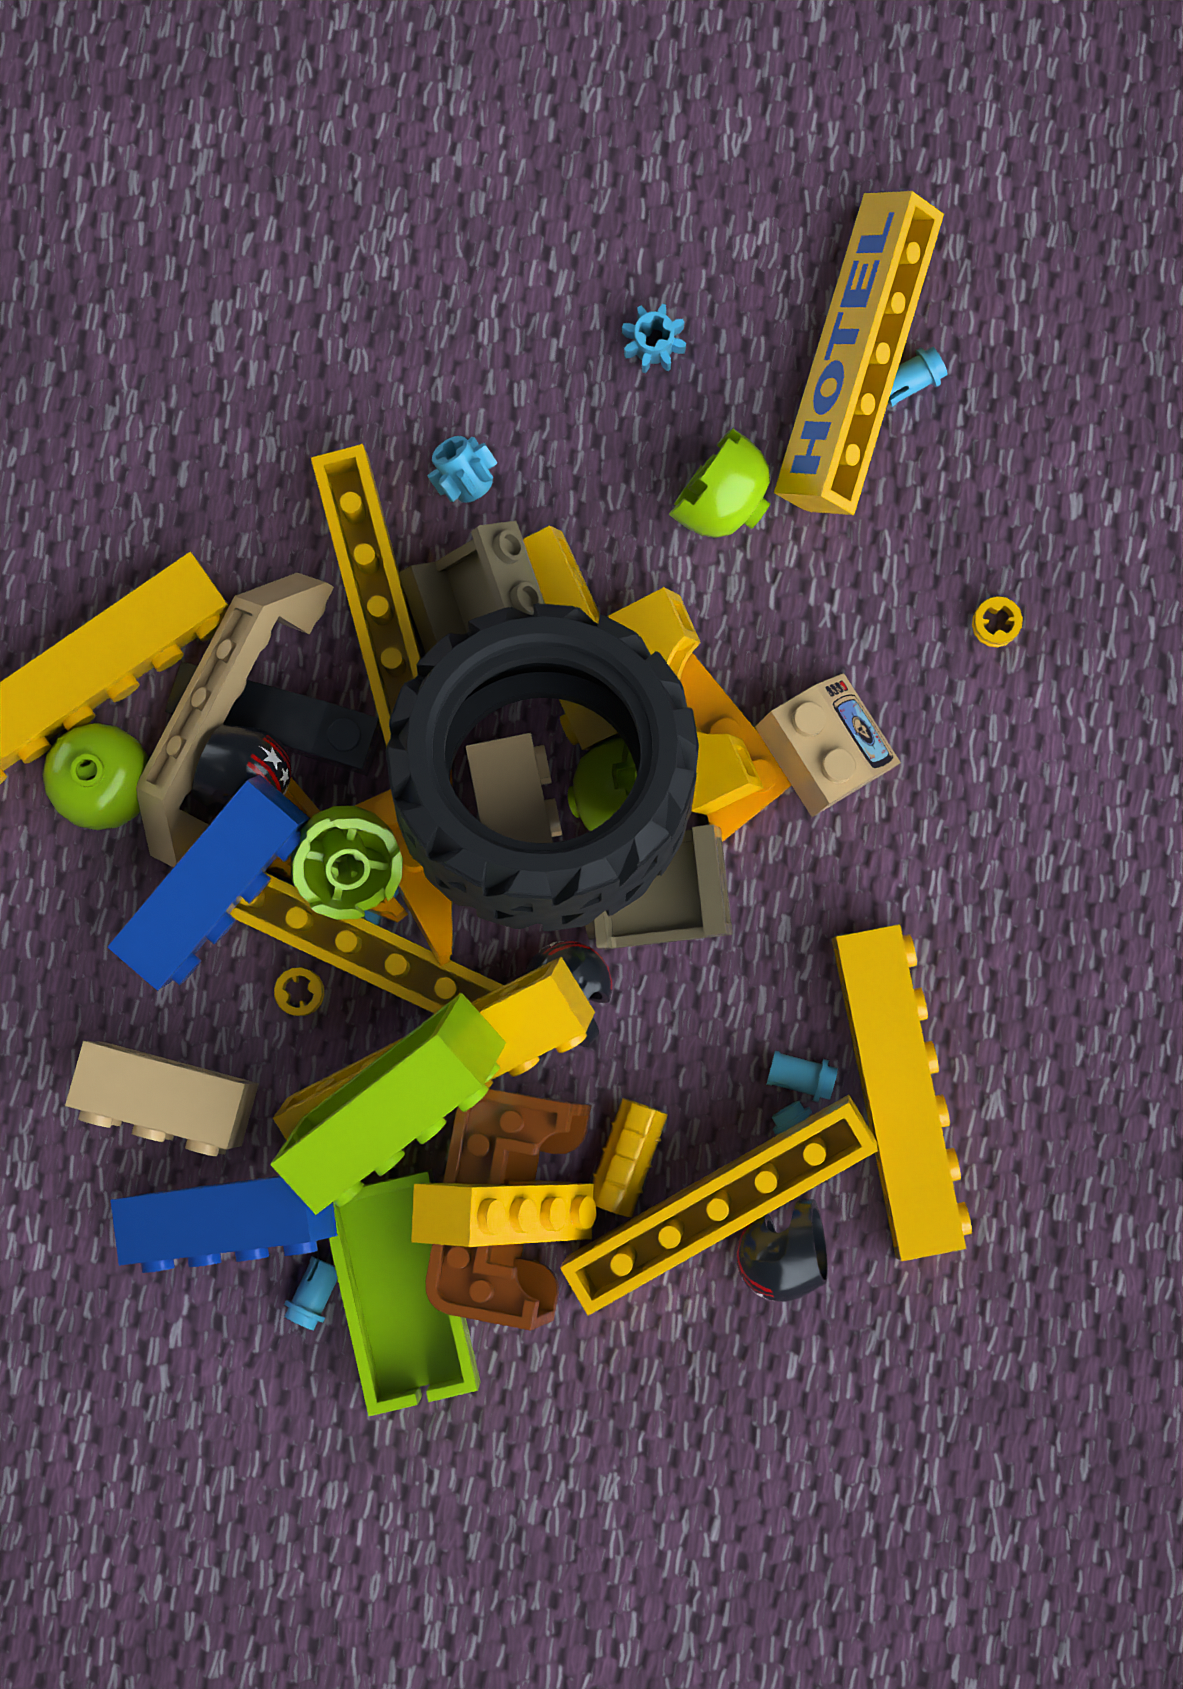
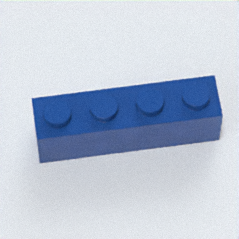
[107,775,310,991]
[110,1176,337,1273]

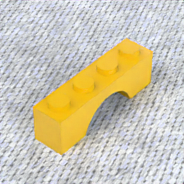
[608,587,764,815]
[411,1180,596,1247]

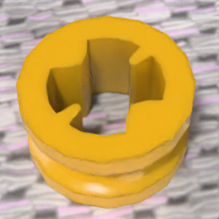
[972,596,1023,647]
[274,967,325,1016]

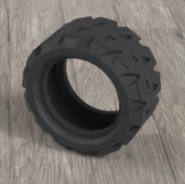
[386,603,699,931]

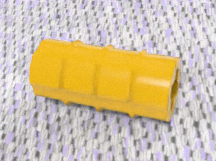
[592,1098,668,1217]

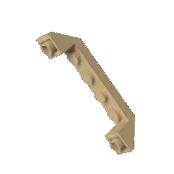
[136,573,334,867]

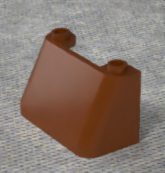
[425,1089,592,1331]

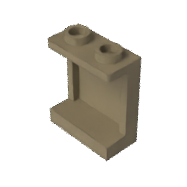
[399,521,545,654]
[585,824,733,950]

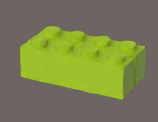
[270,993,506,1215]
[329,1169,481,1416]

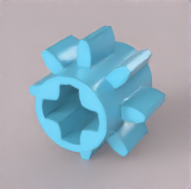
[622,304,686,373]
[427,436,497,503]

